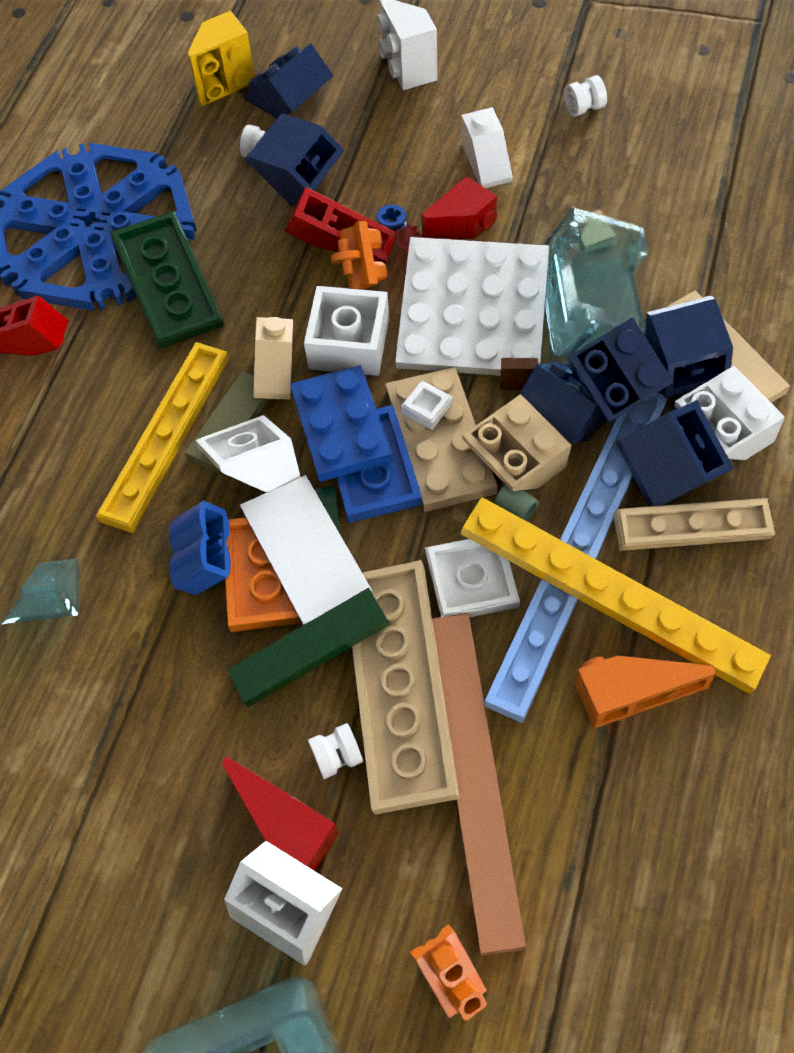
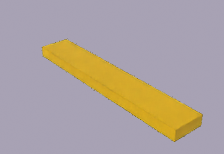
[96,342,229,533]

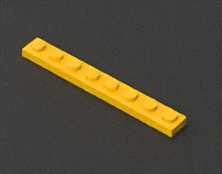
[461,497,771,694]

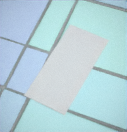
[240,475,372,624]

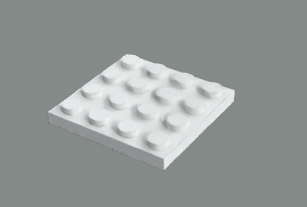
[395,237,549,376]

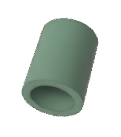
[495,484,539,521]

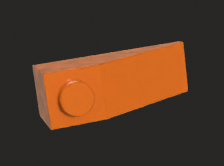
[574,656,716,729]

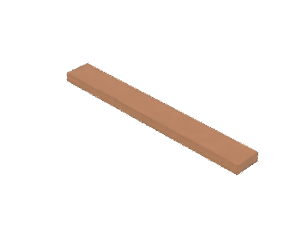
[432,614,526,956]

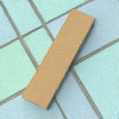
[667,290,790,403]
[613,498,775,551]

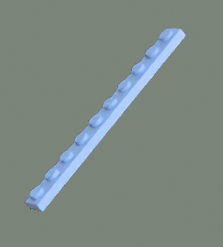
[484,392,668,723]

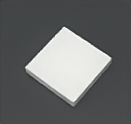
[425,539,520,618]

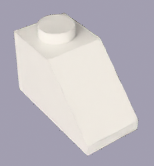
[461,107,513,188]

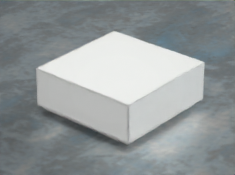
[401,380,453,430]

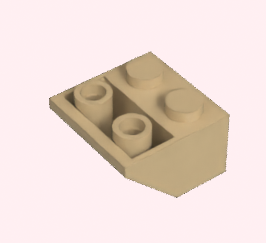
[462,394,571,492]

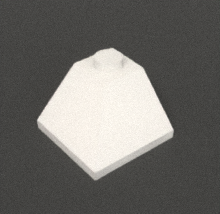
[195,415,300,492]

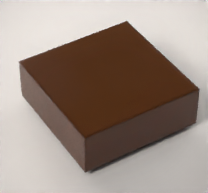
[500,358,538,390]

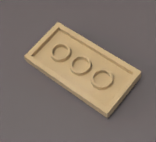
[385,367,498,512]

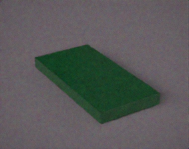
[110,211,224,349]

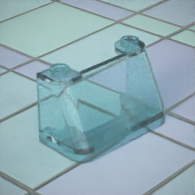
[543,207,648,358]
[142,977,341,1053]

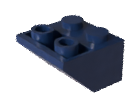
[242,43,333,118]
[244,113,344,206]
[645,296,733,398]
[567,317,674,423]
[519,361,606,443]
[615,400,734,507]

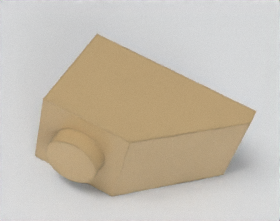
[253,317,293,400]

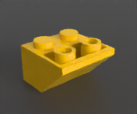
[188,11,255,106]

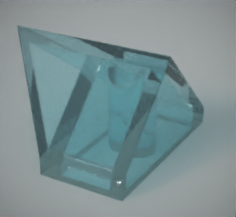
[1,558,79,624]

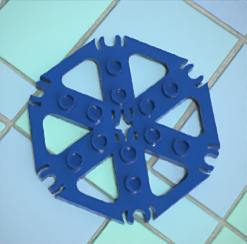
[0,143,197,311]

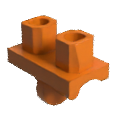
[330,221,388,290]
[410,924,487,1021]

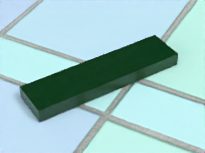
[227,587,390,707]

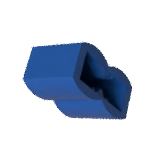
[169,500,231,596]

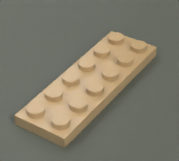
[352,560,460,815]

